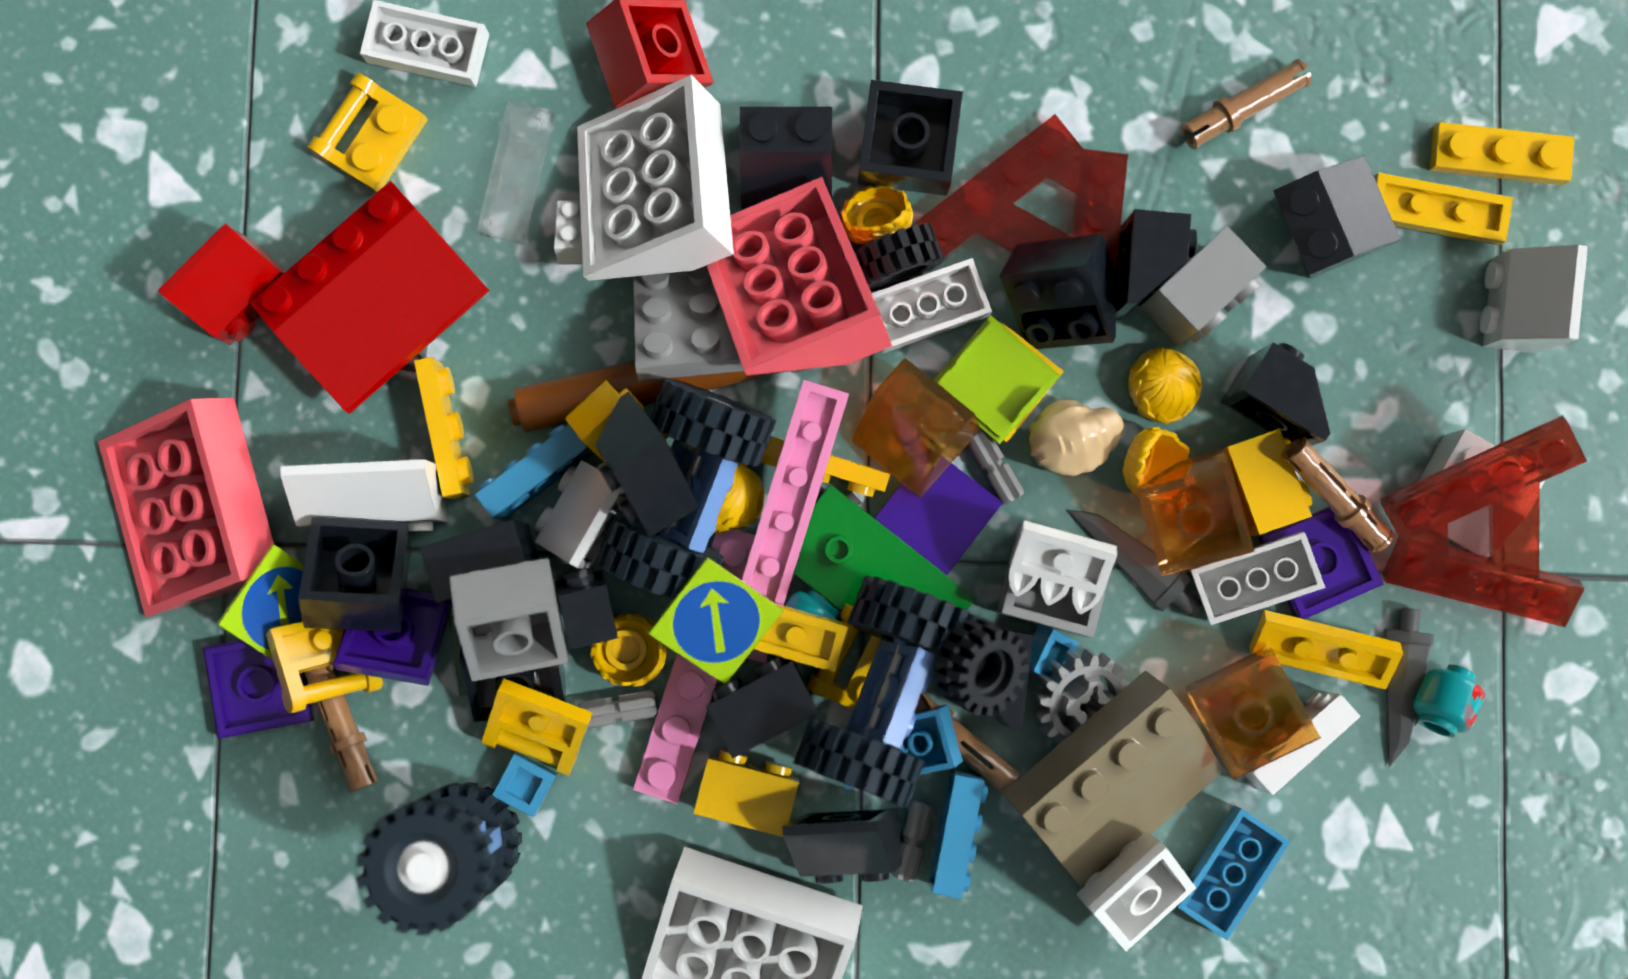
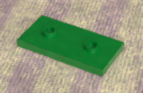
[794,484,976,611]

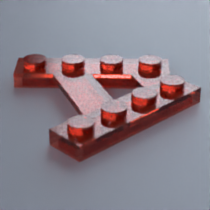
[913,114,1128,272]
[1380,415,1587,627]

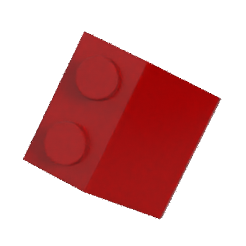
[586,0,714,107]
[157,223,285,345]

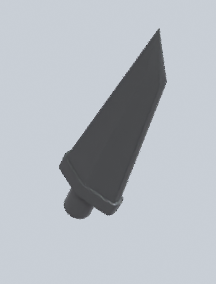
[1068,510,1202,617]
[1384,607,1434,767]

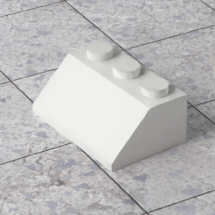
[280,459,447,532]

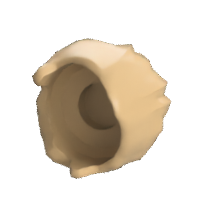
[1029,400,1124,477]

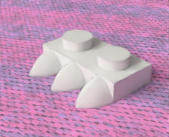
[1009,520,1117,614]

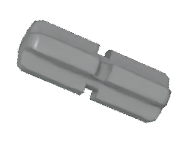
[967,429,1024,505]
[578,690,658,729]
[892,800,934,882]

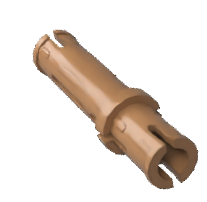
[1180,59,1312,150]
[1282,437,1394,553]
[304,665,379,793]
[914,692,1020,795]

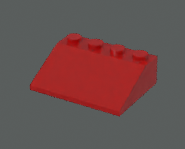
[250,180,490,414]

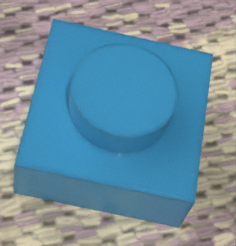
[1029,624,1079,676]
[492,752,558,817]

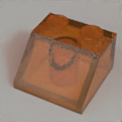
[851,358,981,498]
[1136,449,1255,576]
[1186,645,1321,780]

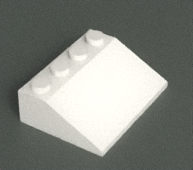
[577,75,734,281]
[642,847,863,979]

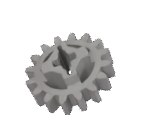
[1032,648,1130,745]

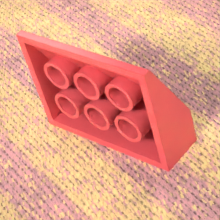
[706,177,892,375]
[98,398,274,617]

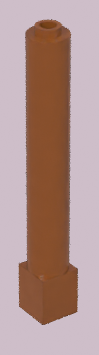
[508,360,813,433]

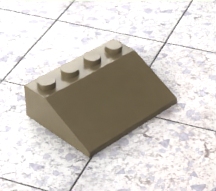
[1002,670,1224,889]

